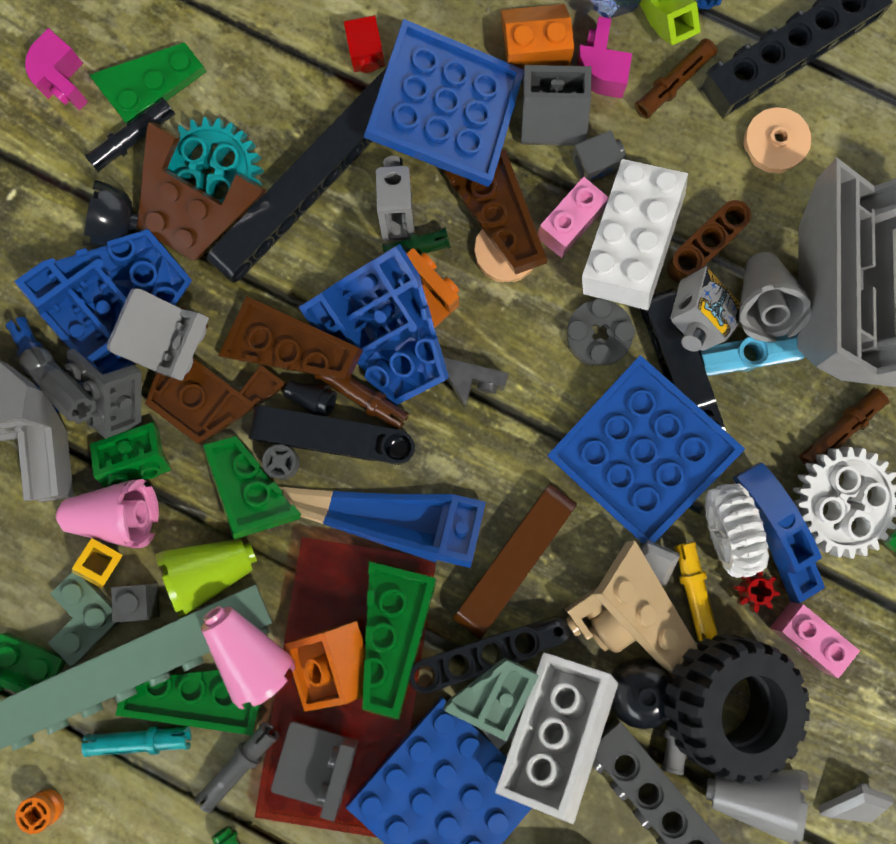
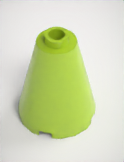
[155,539,257,619]

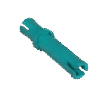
[81,726,192,757]

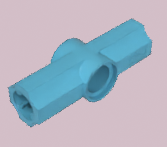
[698,334,804,377]

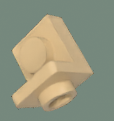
[564,586,605,641]

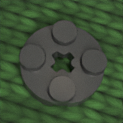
[567,298,635,366]

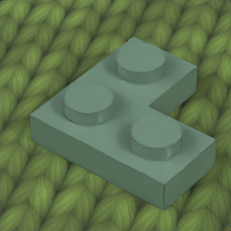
[48,572,120,667]

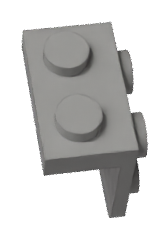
[107,288,209,381]

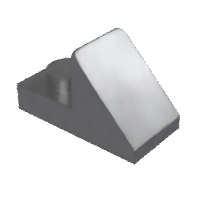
[443,357,508,408]

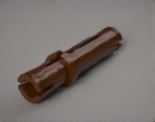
[635,38,717,119]
[315,375,410,430]
[798,387,890,465]

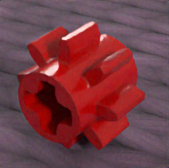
[733,571,780,613]

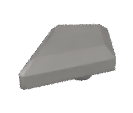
[640,540,680,585]
[818,783,894,823]

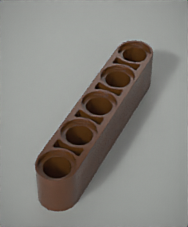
[452,483,577,640]

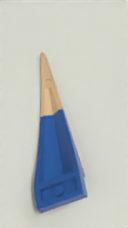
[279,487,486,568]

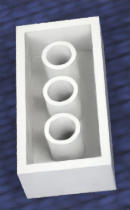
[582,159,688,310]
[495,652,618,825]

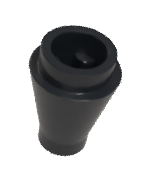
[284,379,337,417]

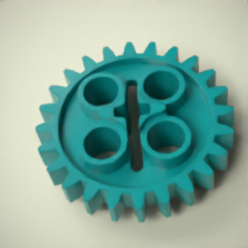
[167,117,264,210]

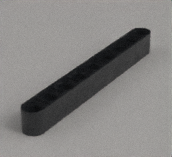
[207,67,387,283]

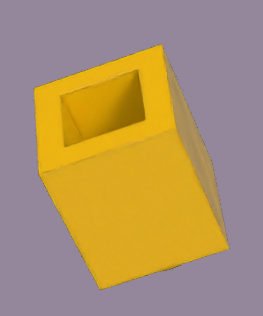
[71,538,123,588]

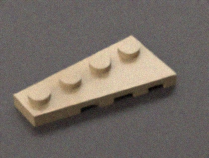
[593,540,698,679]

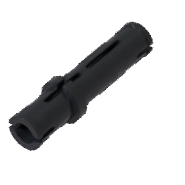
[84,97,176,173]

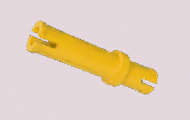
[674,541,718,642]

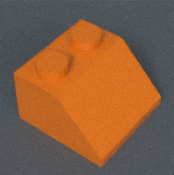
[501,4,574,69]
[284,621,366,712]

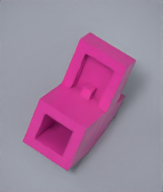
[576,16,632,98]
[25,28,88,111]

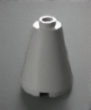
[739,252,812,342]
[705,770,808,844]

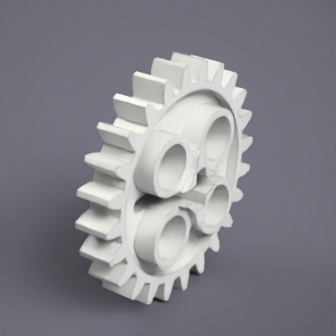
[793,446,896,559]

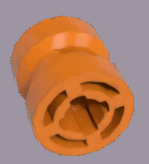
[15,789,64,834]

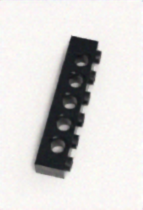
[701,0,893,119]

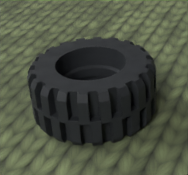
[664,634,810,783]

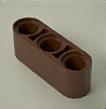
[667,200,751,282]

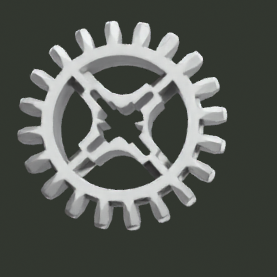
[704,483,769,578]

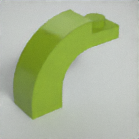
[638,0,701,46]

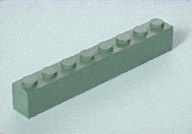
[0,585,274,751]

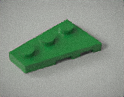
[89,42,207,124]
[203,436,301,539]

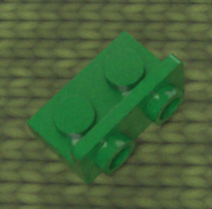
[90,422,171,488]
[0,633,66,693]

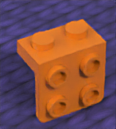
[407,248,460,328]

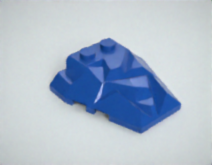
[14,229,192,375]
[299,244,449,405]

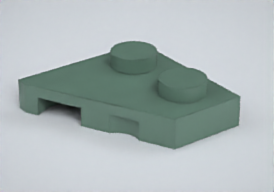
[443,657,538,741]

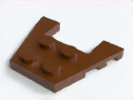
[137,122,267,261]
[145,306,287,445]

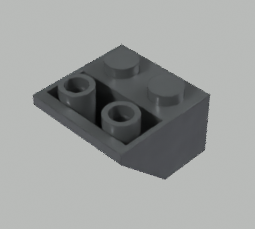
[521,65,591,146]

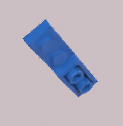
[733,463,825,604]

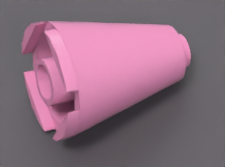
[56,479,159,548]
[201,606,295,709]

